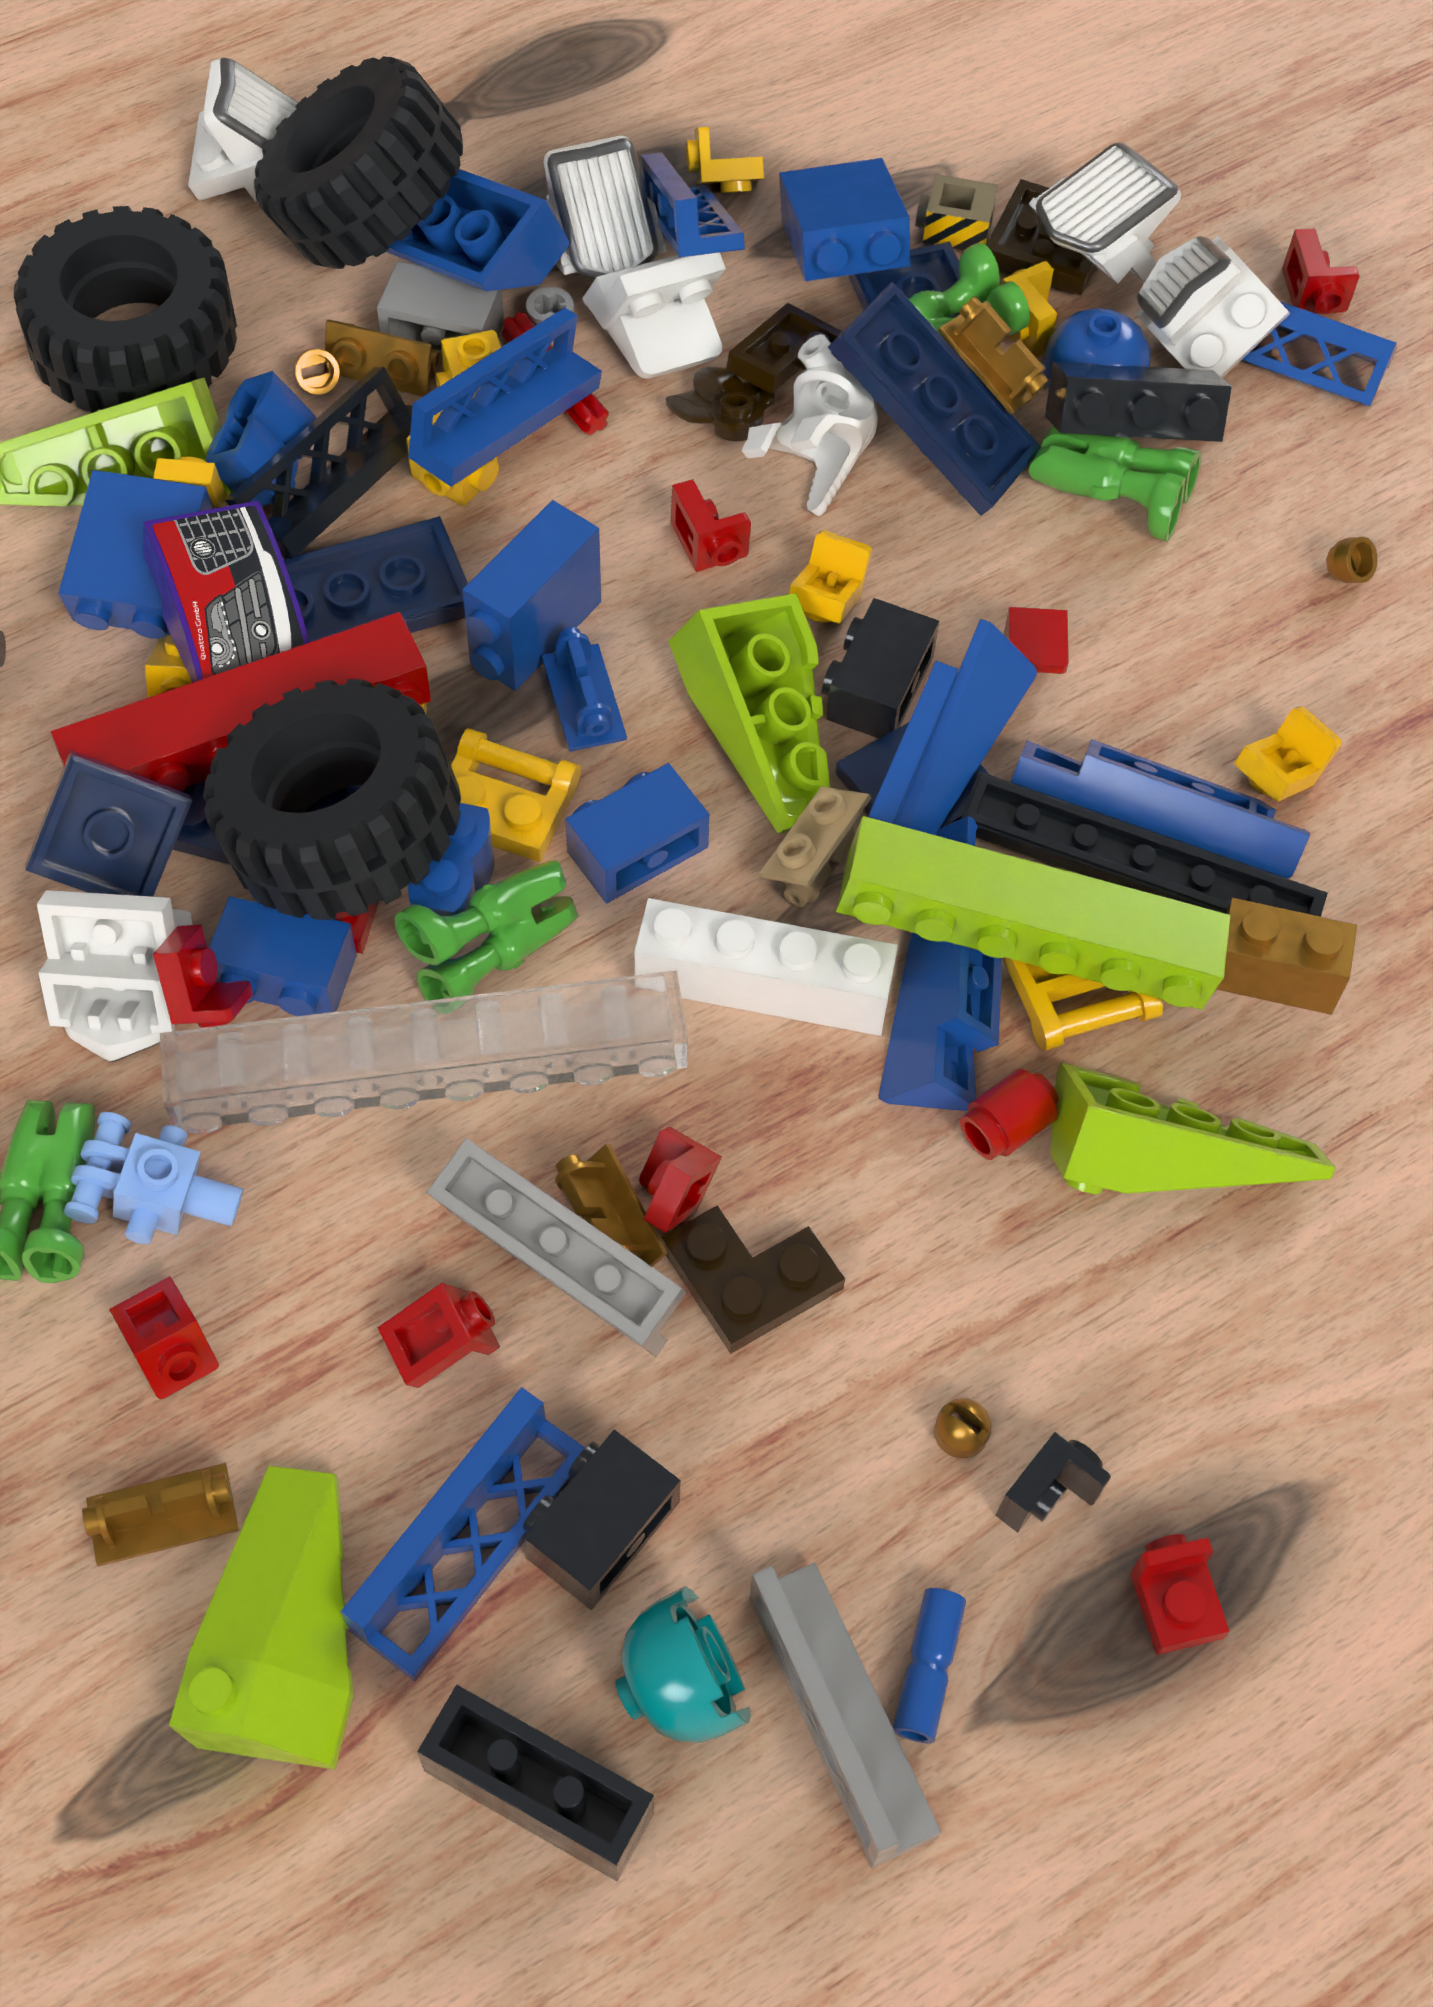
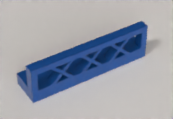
[641,152,745,257]
[1241,301,1397,407]
[408,307,602,487]
[340,1387,585,1681]

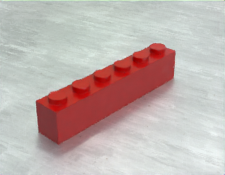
[50,612,431,792]

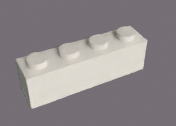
[634,898,898,1036]

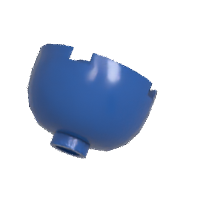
[1042,308,1151,389]

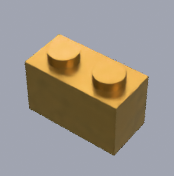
[1216,898,1357,1015]

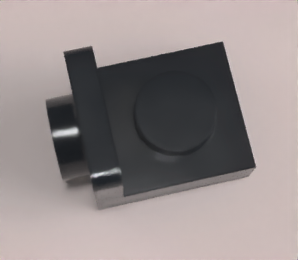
[995,1432,1111,1533]

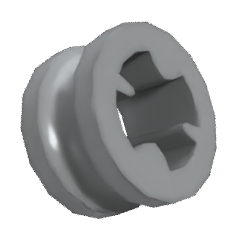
[526,287,574,342]

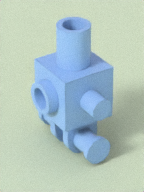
[64,1112,244,1244]

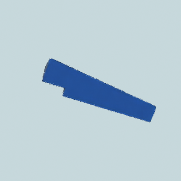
[878,816,1003,1111]

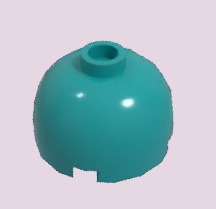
[616,1586,751,1743]

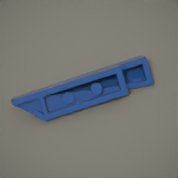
[868,619,1037,835]
[1011,739,1310,878]

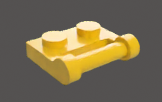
[451,728,581,863]
[1003,957,1163,1051]

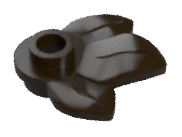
[666,367,775,441]

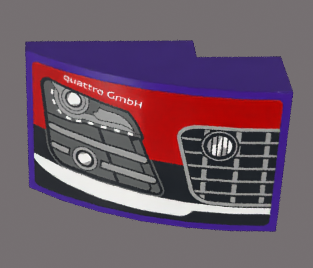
[143,500,310,683]

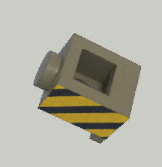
[915,174,998,251]

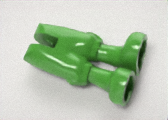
[909,242,1030,344]
[1028,427,1201,542]
[395,860,579,1017]
[0,1100,95,1283]

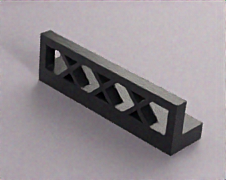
[225,367,413,559]

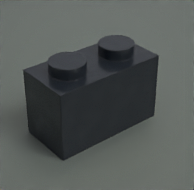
[822,598,939,739]
[523,1429,681,1610]

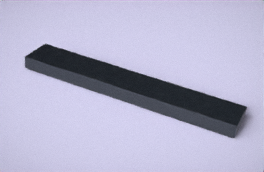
[961,771,1328,917]

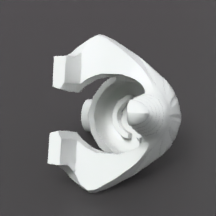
[742,334,879,516]

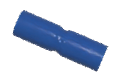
[892,1588,966,1743]

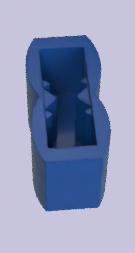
[206,371,317,507]
[408,803,494,948]

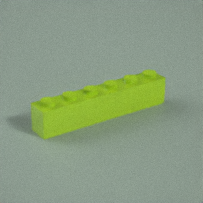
[836,816,1231,1010]

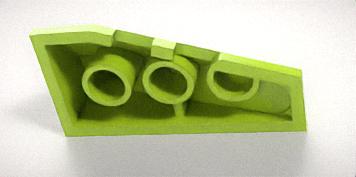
[0,377,233,507]
[668,593,830,834]
[1050,1062,1336,1194]
[169,1465,354,1770]

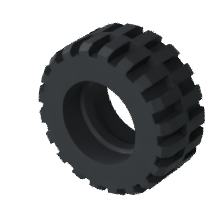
[254,56,463,269]
[14,206,237,413]
[203,679,461,920]

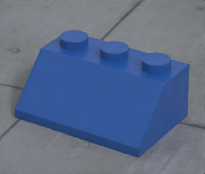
[387,169,571,292]

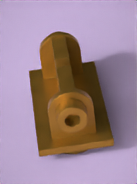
[938,296,1049,414]
[324,319,441,397]
[555,1144,668,1267]
[82,1463,239,1567]

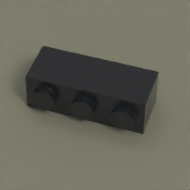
[1045,361,1232,442]
[417,1684,654,1882]

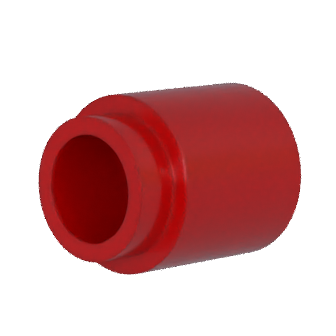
[960,1068,1058,1160]

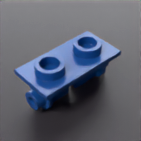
[542,627,627,752]

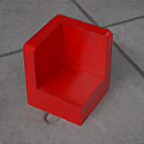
[1003,607,1069,674]

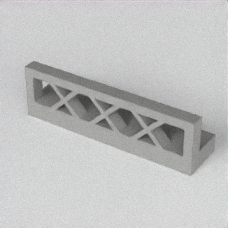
[426,1138,687,1357]
[749,1563,941,1869]

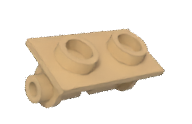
[759,786,872,907]

